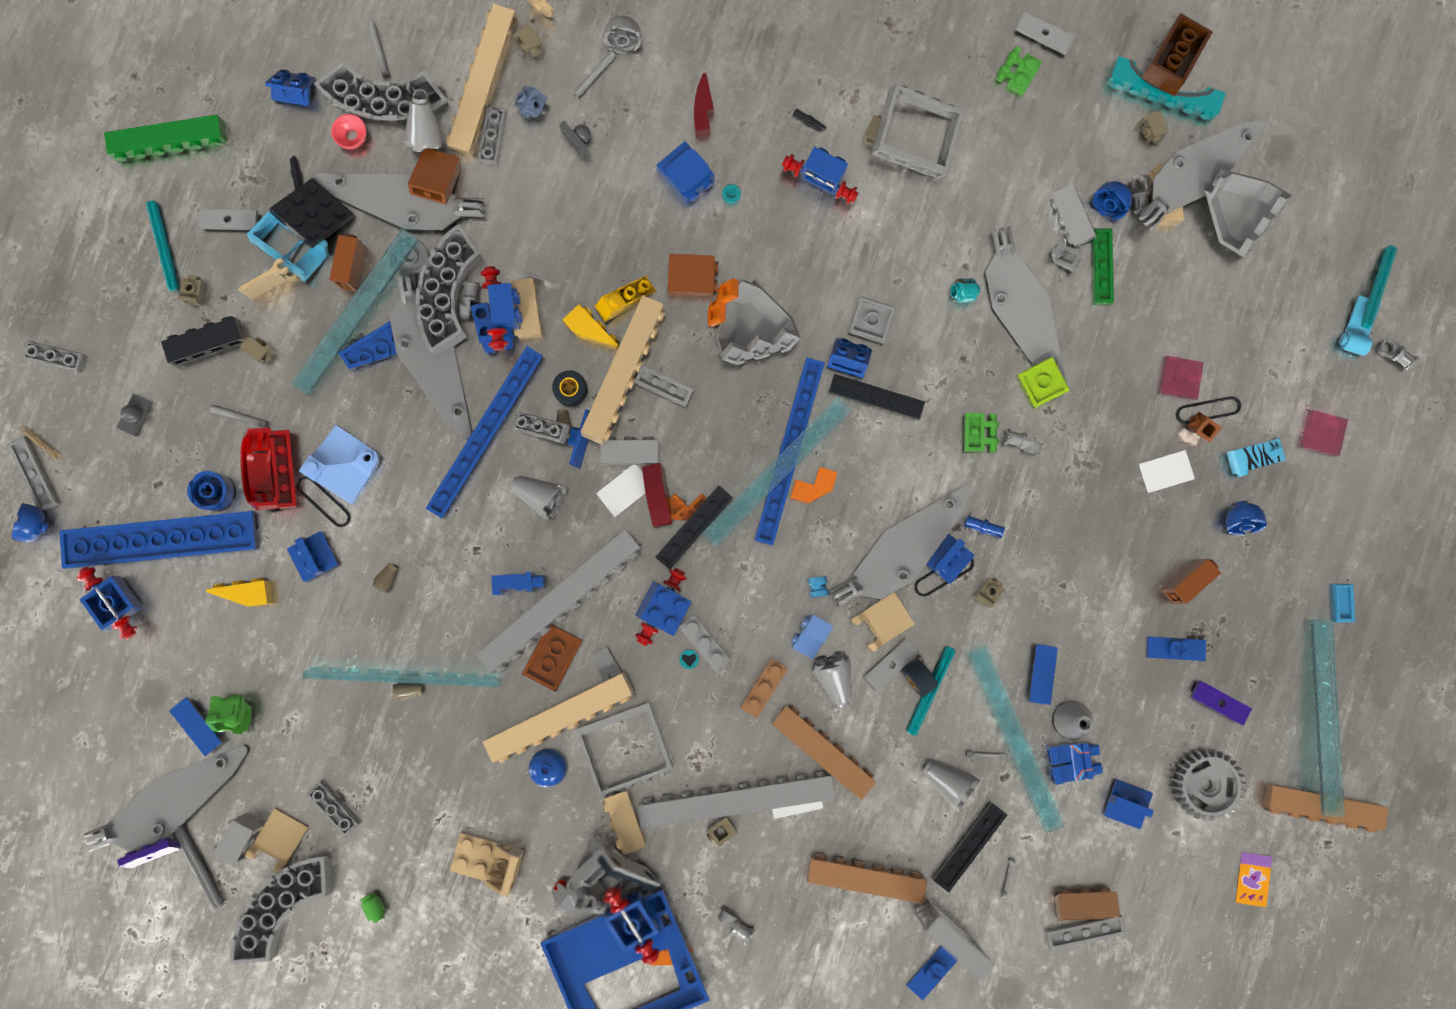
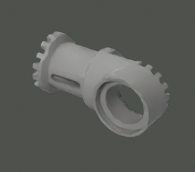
[1131,175,1151,213]
[459,281,480,319]
[1377,338,1418,371]
[1003,428,1042,455]
[570,888,608,914]
[718,908,755,945]

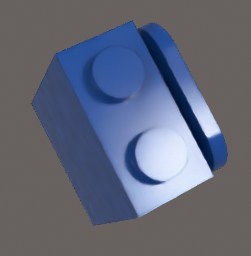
[656,141,715,204]

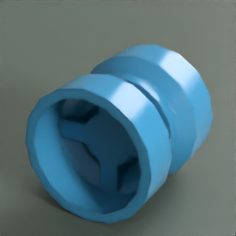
[808,576,829,598]

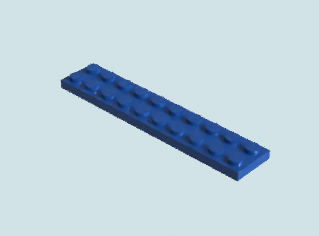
[59,511,257,569]

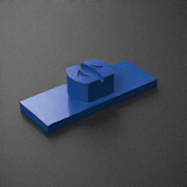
[568,409,590,469]
[1147,636,1206,661]
[1029,644,1058,705]
[169,697,223,756]
[907,946,958,1000]

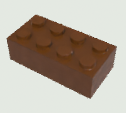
[1141,13,1213,96]

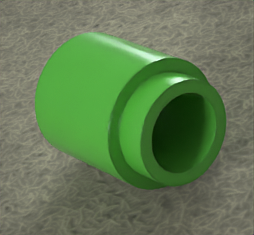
[360,892,387,923]

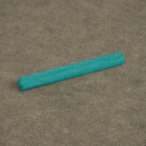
[146,200,179,292]
[1361,245,1397,329]
[907,646,956,736]

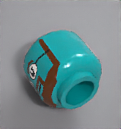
[950,278,980,303]

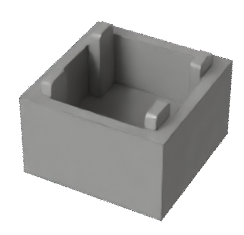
[212,814,265,867]

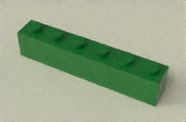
[104,114,227,161]

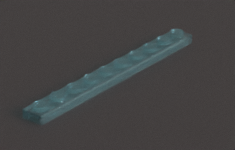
[291,228,419,395]
[702,397,851,547]
[1310,620,1345,817]
[967,646,1064,833]
[303,666,501,687]

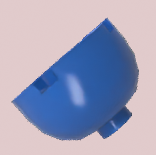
[1093,181,1132,220]
[1226,501,1267,535]
[12,503,49,542]
[528,748,568,788]

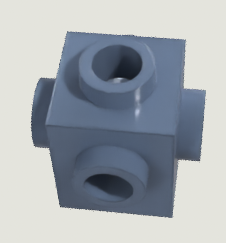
[514,86,547,118]

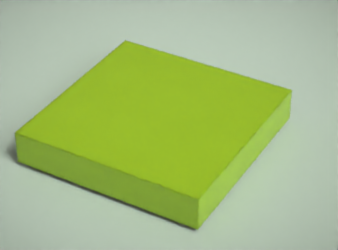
[1018,357,1070,408]

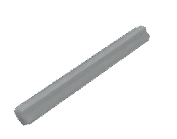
[173,825,223,909]

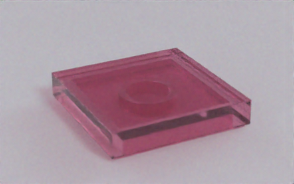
[1159,356,1204,400]
[1300,410,1348,456]

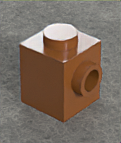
[1187,412,1222,443]

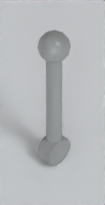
[966,750,1006,758]
[1001,858,1016,899]

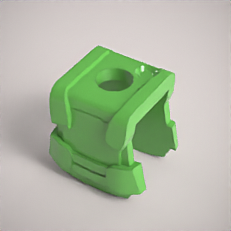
[205,694,252,735]

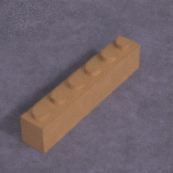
[771,705,876,800]
[1262,783,1389,833]
[806,854,928,904]

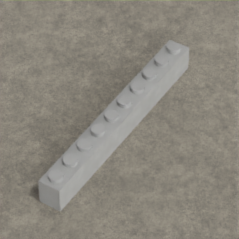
[476,530,642,674]
[638,771,835,829]

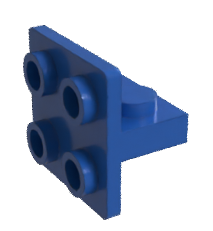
[265,69,315,106]
[827,338,872,378]
[287,531,339,582]
[926,533,974,584]
[1104,779,1154,829]

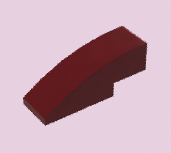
[694,73,714,138]
[642,463,672,527]

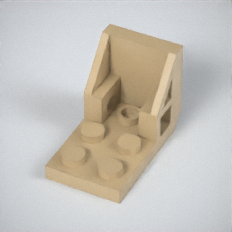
[450,832,524,897]

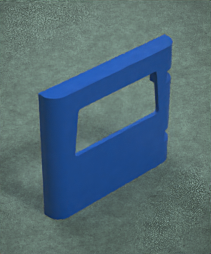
[540,888,710,1009]

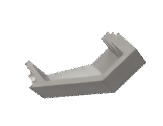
[1204,169,1292,257]
[716,279,800,365]

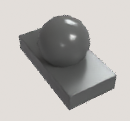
[559,120,591,158]
[116,393,153,436]

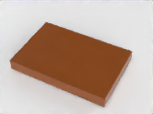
[522,624,583,692]

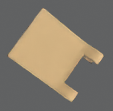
[238,258,299,300]
[850,592,915,652]
[245,808,309,874]

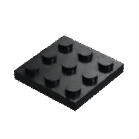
[269,178,354,249]

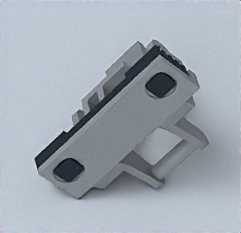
[551,838,661,913]

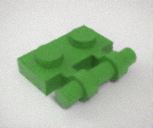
[996,46,1042,96]
[964,413,999,452]

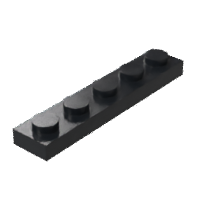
[828,374,925,420]
[655,485,733,570]
[932,802,1008,893]

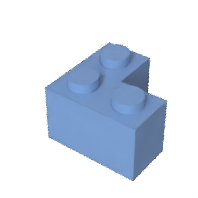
[791,614,834,660]

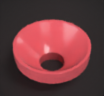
[331,114,367,149]

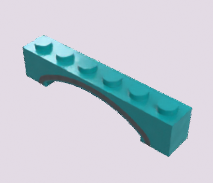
[1107,56,1226,120]

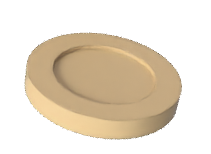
[526,0,555,18]

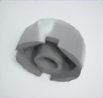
[604,16,641,54]

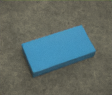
[1332,584,1355,623]

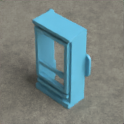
[247,210,329,282]

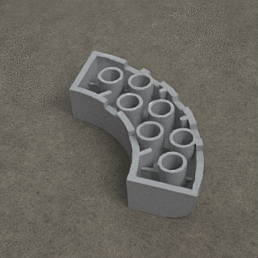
[314,61,448,121]
[415,224,484,355]
[230,856,332,964]

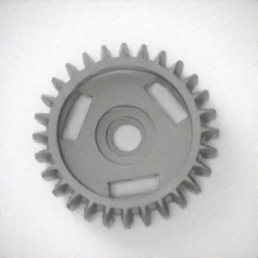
[1171,749,1246,822]

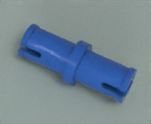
[964,515,1005,538]

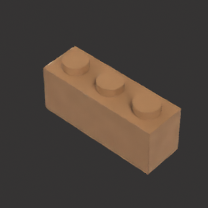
[740,658,788,718]
[1054,888,1121,921]

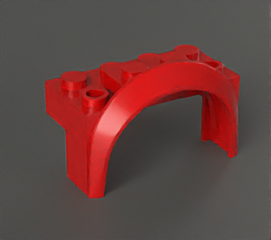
[240,427,296,511]

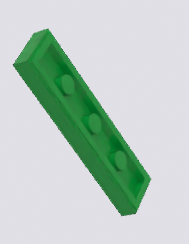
[1092,228,1114,304]

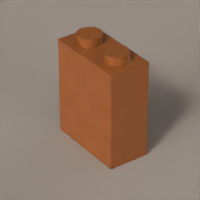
[408,148,461,205]
[329,233,367,292]
[668,254,718,297]
[1161,559,1221,604]

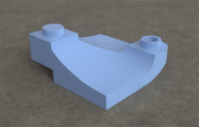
[299,425,379,504]

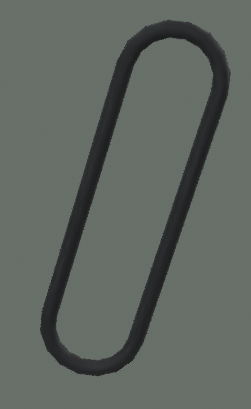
[1176,396,1241,424]
[297,476,350,527]
[914,559,974,597]

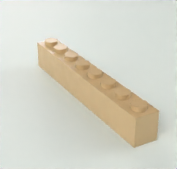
[446,4,517,157]
[581,295,666,445]
[483,672,635,763]

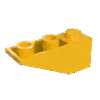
[594,275,656,322]
[562,304,619,350]
[206,577,273,606]

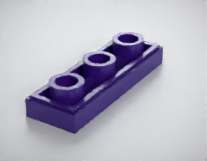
[1190,680,1252,726]
[117,838,181,868]

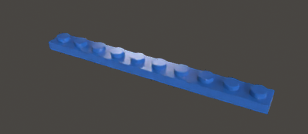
[425,346,543,518]
[754,357,825,546]

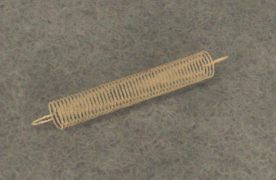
[19,424,62,461]

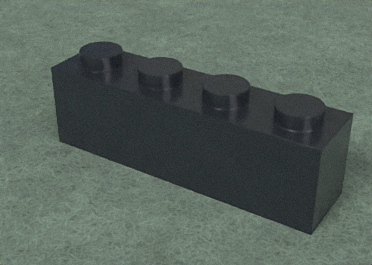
[161,316,246,366]

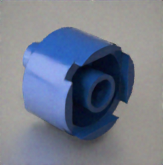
[187,471,234,511]

